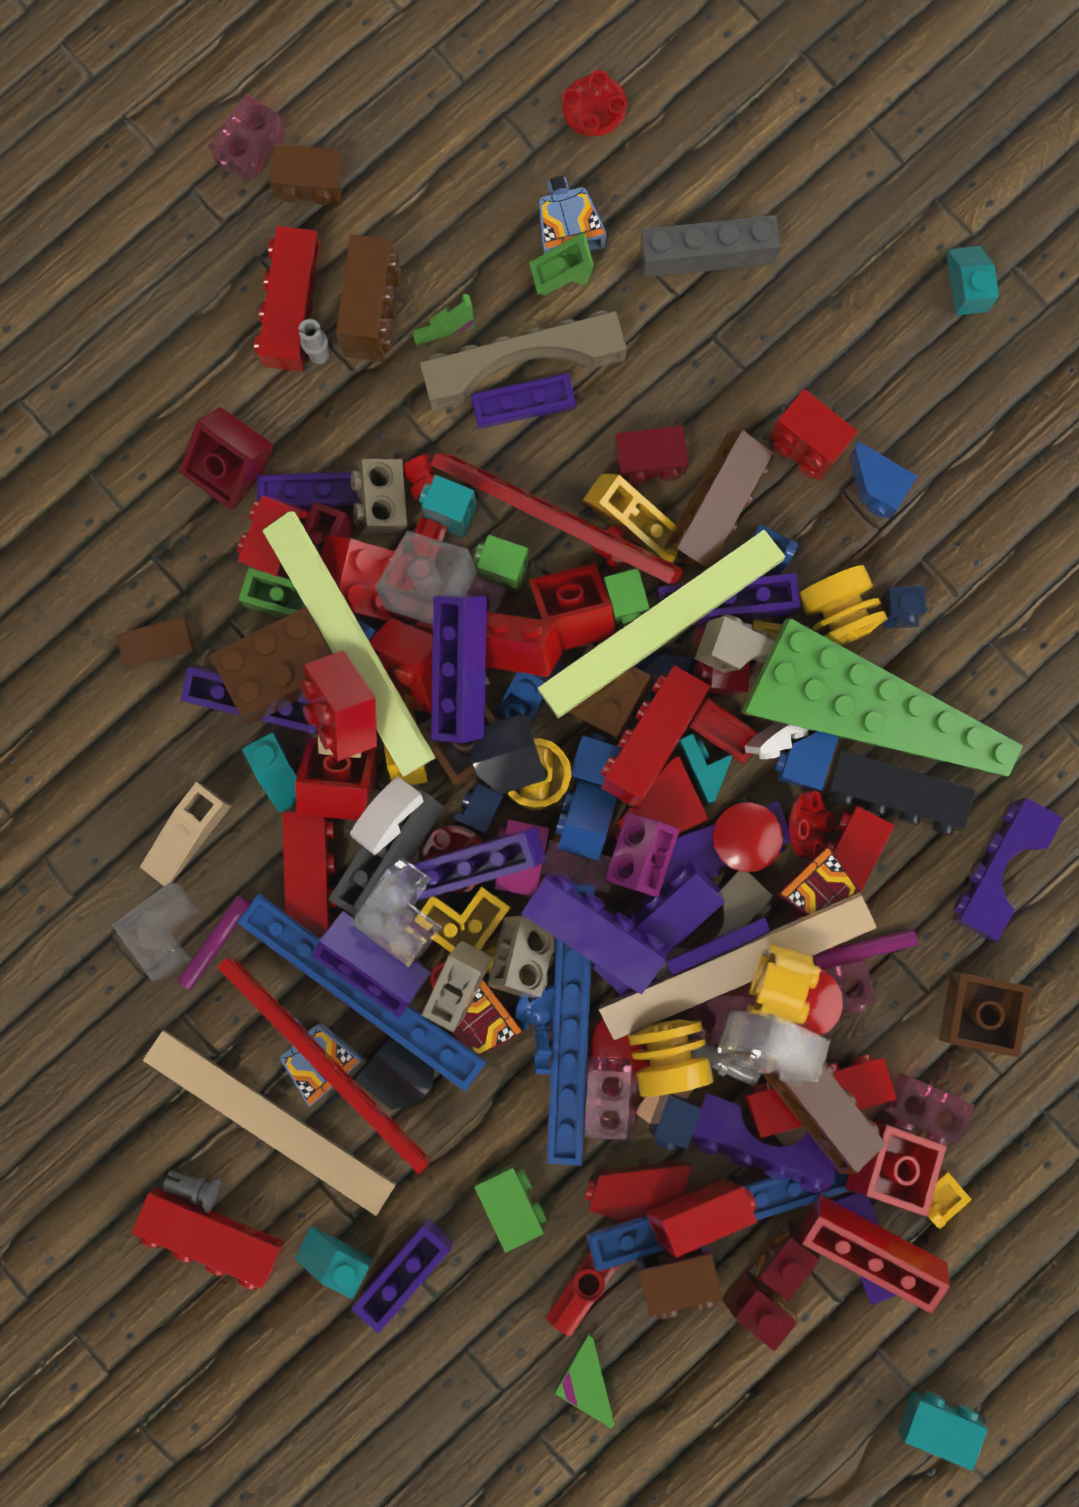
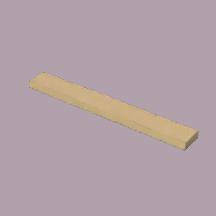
[599,892,877,1040]
[143,1030,396,1216]

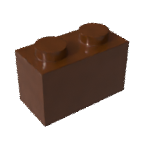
[270,144,344,205]

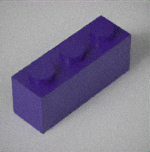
[312,911,431,1018]
[351,1218,453,1334]

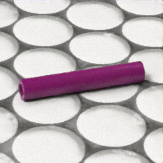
[177,895,251,990]
[812,929,918,969]

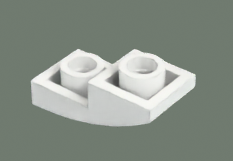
[745,722,809,759]
[350,776,424,855]

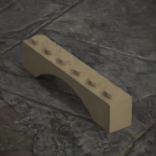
[420,311,627,411]

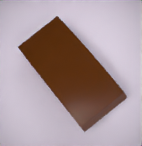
[116,617,195,668]

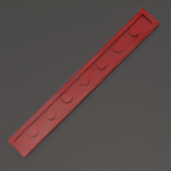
[431,453,684,584]
[217,957,430,1175]

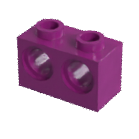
[605,813,679,897]

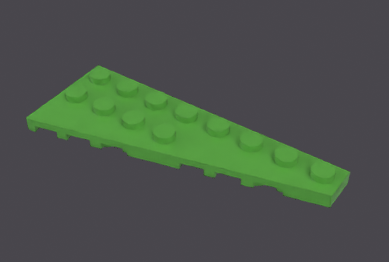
[741,618,1023,776]

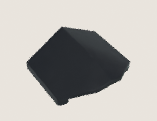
[470,713,546,795]
[355,1037,435,1110]

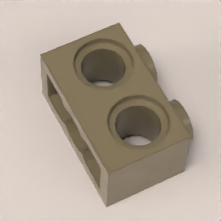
[351,459,407,534]
[487,916,556,997]
[422,941,493,1032]

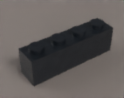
[824,750,976,835]

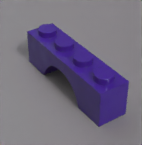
[952,798,1064,941]
[690,1093,836,1193]

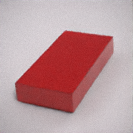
[688,698,759,764]

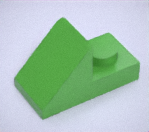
[529,233,594,296]

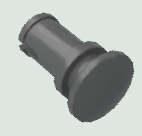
[163,1170,221,1213]

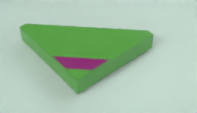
[413,294,475,345]
[555,1332,614,1429]

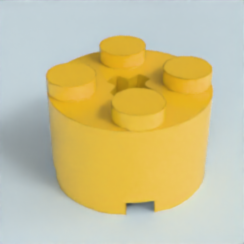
[747,943,820,1027]

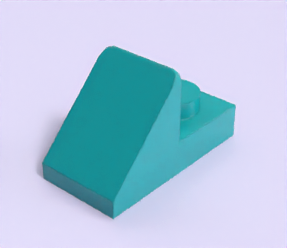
[678,734,732,805]

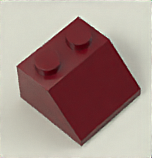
[179,407,274,510]

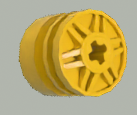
[799,565,888,646]
[628,1019,714,1097]

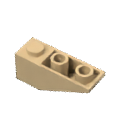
[140,782,232,888]

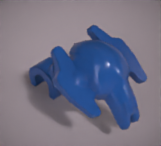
[515,985,555,1075]

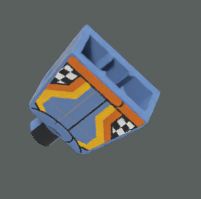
[539,176,606,254]
[280,1017,365,1107]

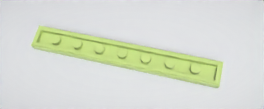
[262,511,436,777]
[538,530,786,719]

